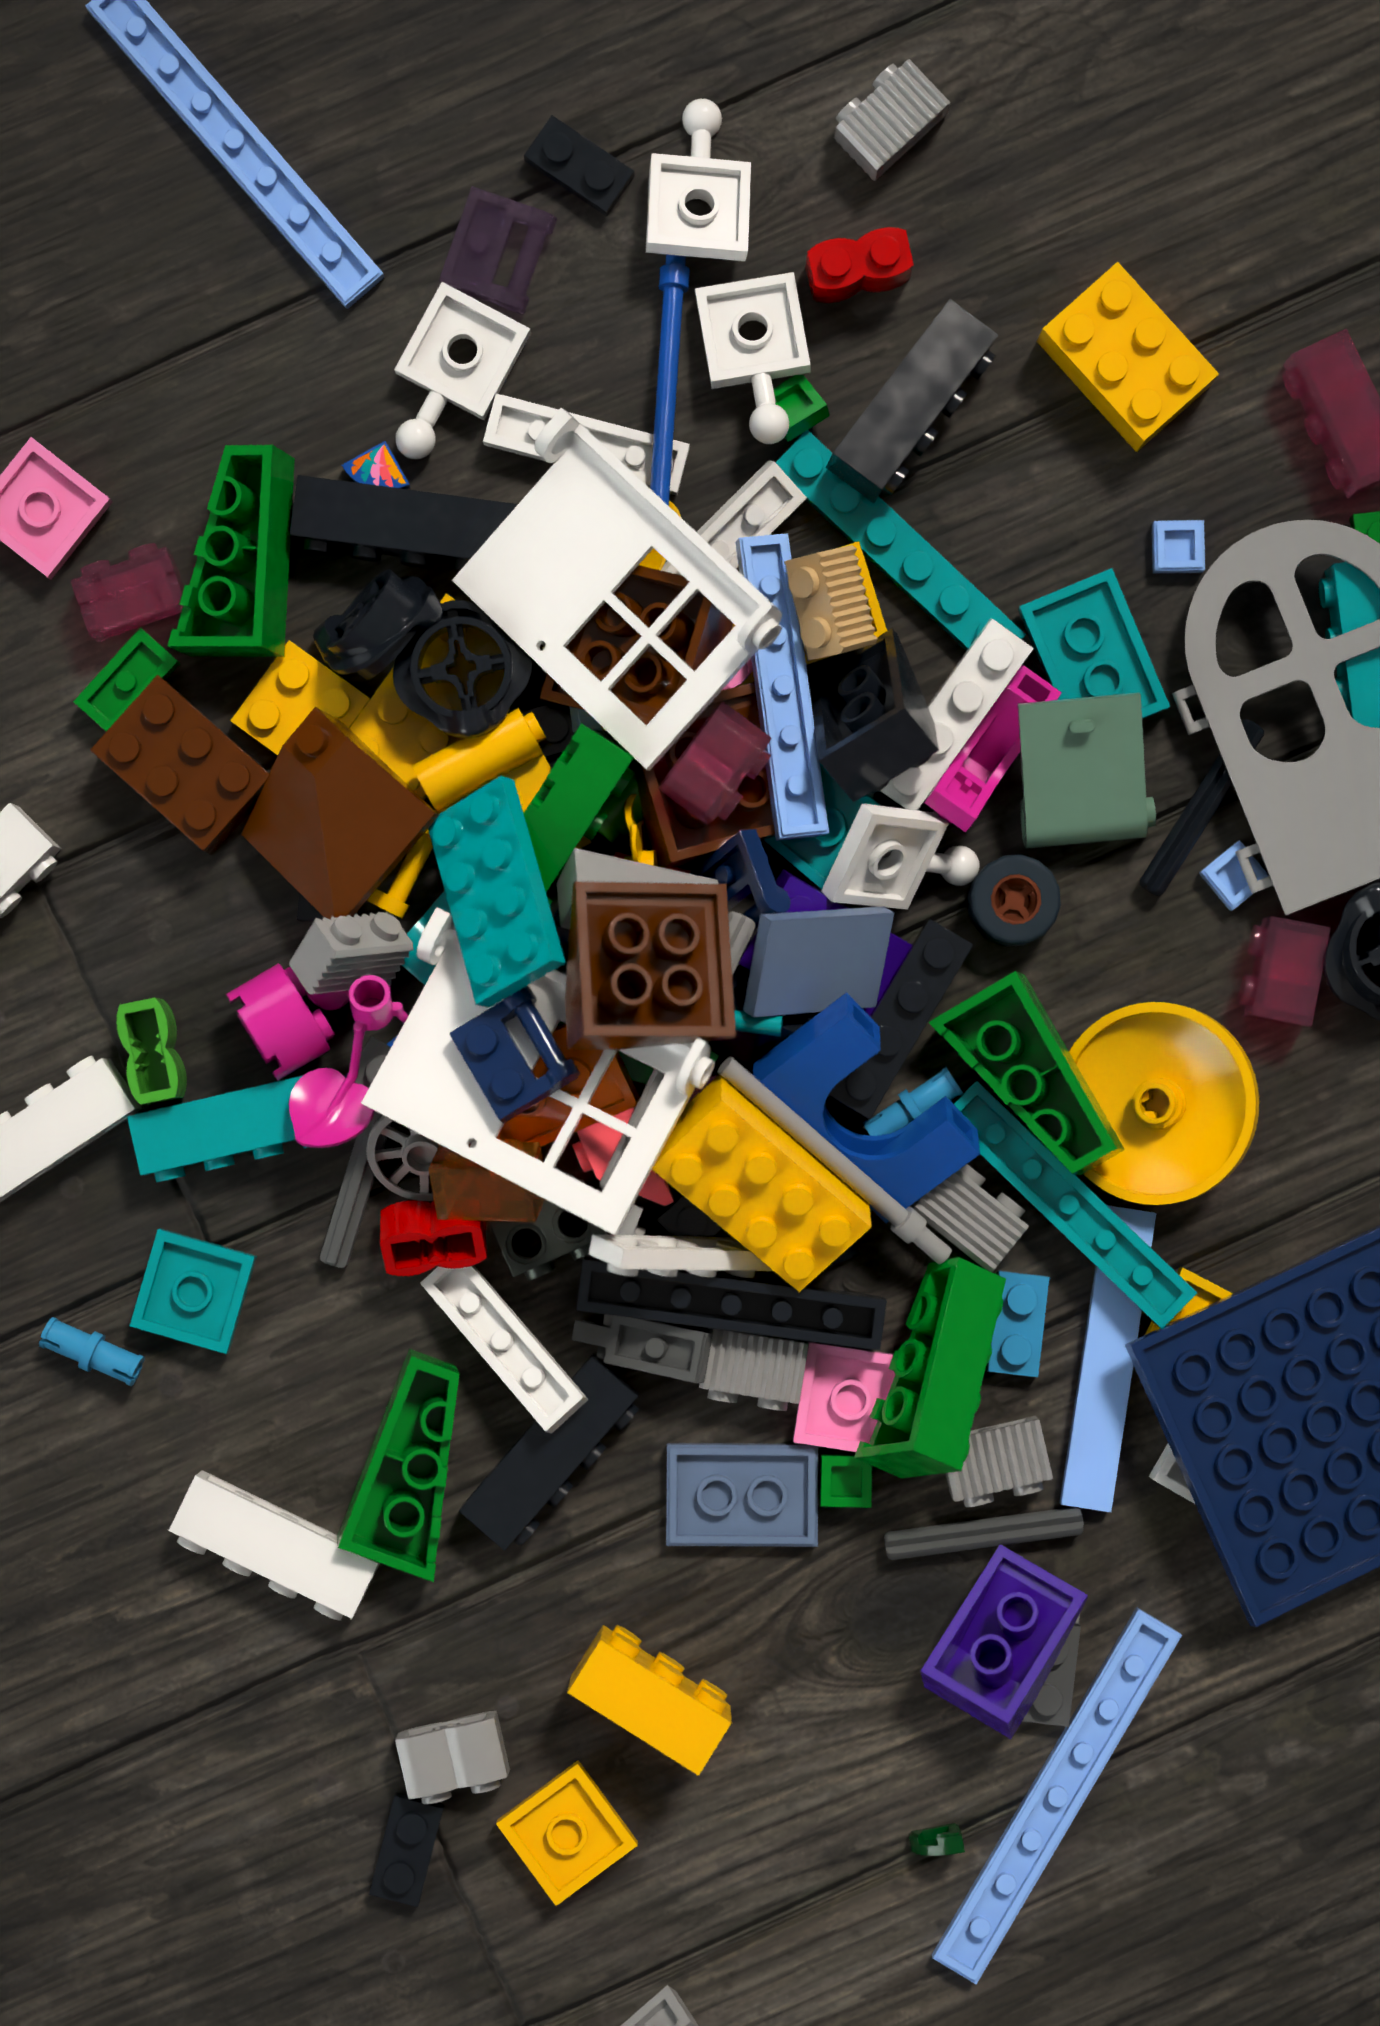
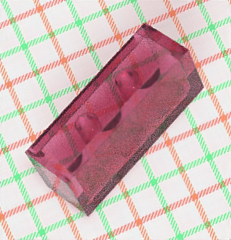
[1282,328,1380,499]

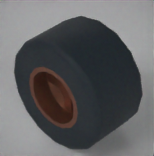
[967,855,1061,947]

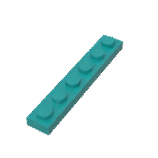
[776,430,1026,651]
[954,1081,1197,1328]

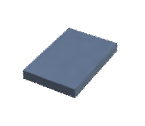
[743,906,894,1017]
[666,1443,818,1547]

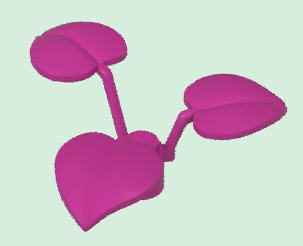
[289,975,409,1148]

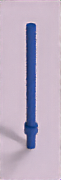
[650,254,690,506]

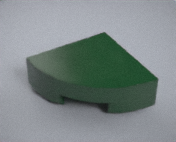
[909,1823,965,1856]

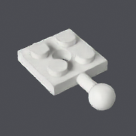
[646,98,751,261]
[695,272,811,444]
[394,282,531,459]
[821,804,980,910]

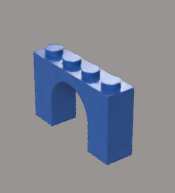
[753,992,980,1223]

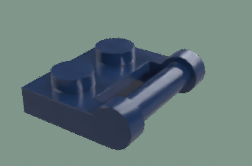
[689,829,791,930]
[449,985,580,1123]

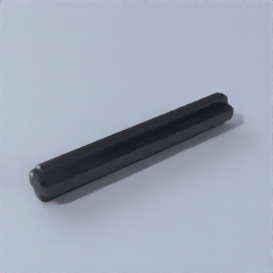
[1139,719,1264,896]

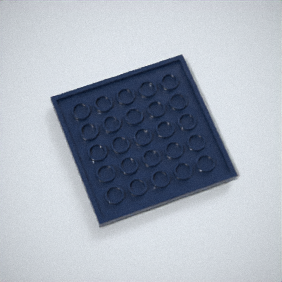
[1125,1225,1380,1627]

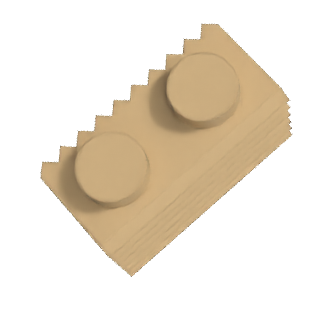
[784,545,878,661]

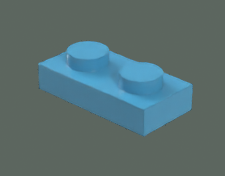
[987,1270,1049,1377]

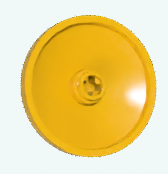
[1069,1002,1259,1205]

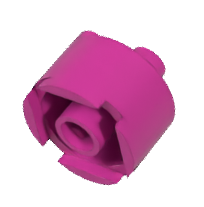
[226,963,335,1081]

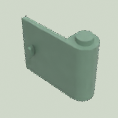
[1018,692,1156,848]

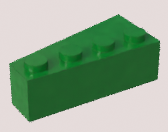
[167,445,295,657]
[523,723,635,906]
[854,1257,1006,1479]

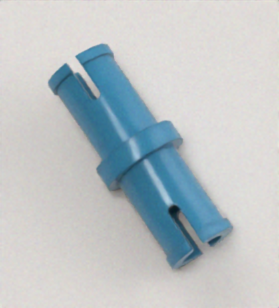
[862,1067,964,1136]
[39,1317,145,1386]

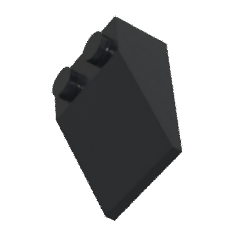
[810,628,939,802]

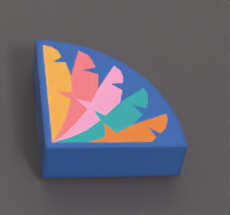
[342,441,411,489]

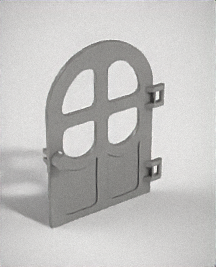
[1172,520,1380,916]

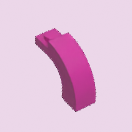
[924,664,1062,832]

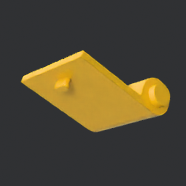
[412,708,592,849]

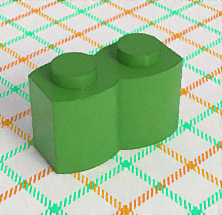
[117,998,187,1105]

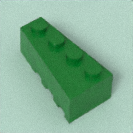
[928,971,1125,1175]
[337,1349,459,1582]

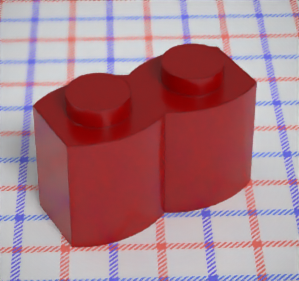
[805,227,914,303]
[380,1193,487,1276]

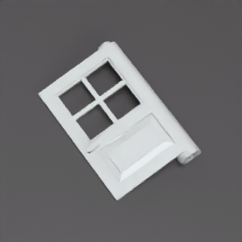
[452,407,782,771]
[361,907,715,1236]

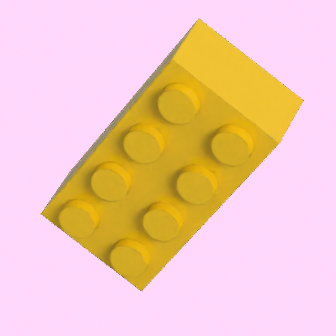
[652,1074,871,1292]

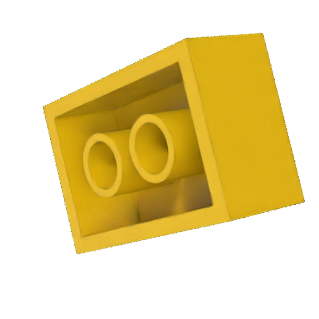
[1037,262,1219,452]
[567,1625,732,1776]

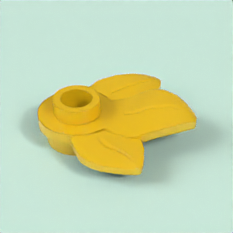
[624,794,658,867]

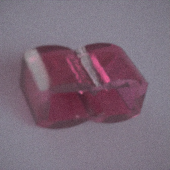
[658,701,772,825]

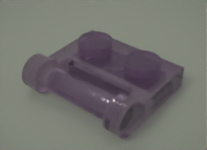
[439,186,557,314]

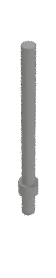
[718,1057,952,1264]

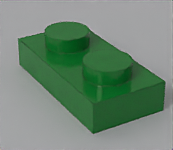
[73,627,180,731]

